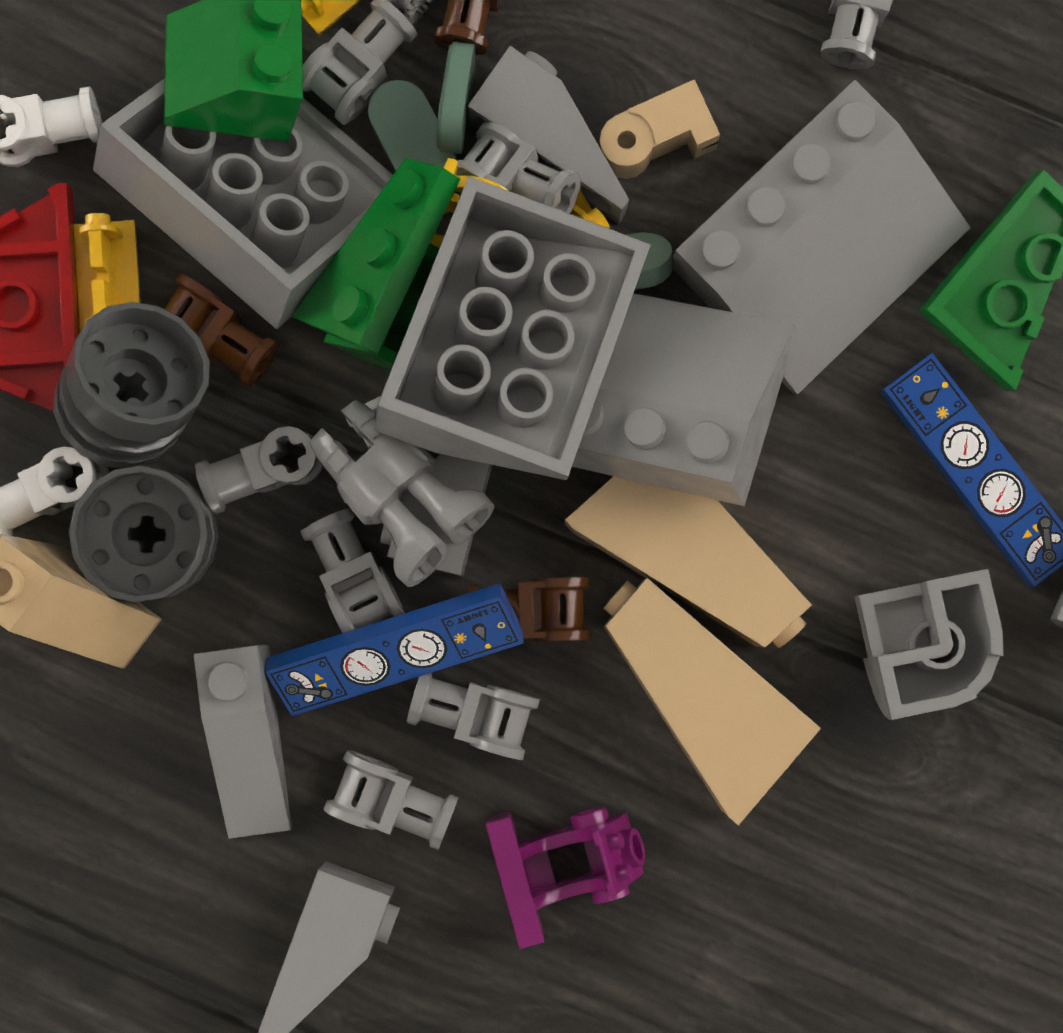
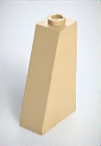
[564,476,812,648]
[0,534,162,669]
[603,578,821,826]

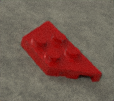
[0,183,80,411]

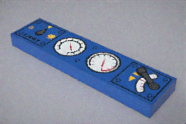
[880,353,1063,587]
[265,583,524,716]

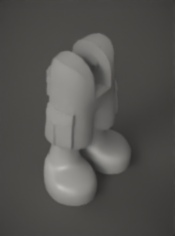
[309,399,495,587]

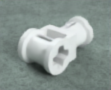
[0,86,102,167]
[0,446,109,536]

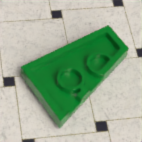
[291,157,460,354]
[918,169,1063,391]

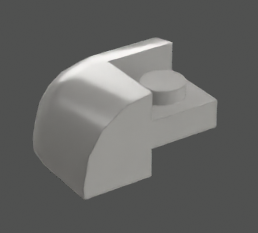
[854,569,1004,720]

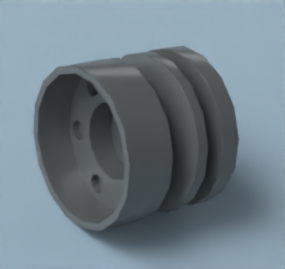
[53,302,210,469]
[69,466,220,602]

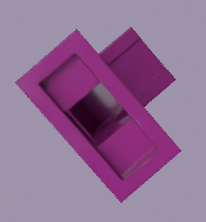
[486,806,645,949]

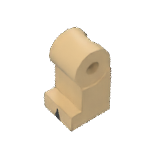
[599,79,720,179]

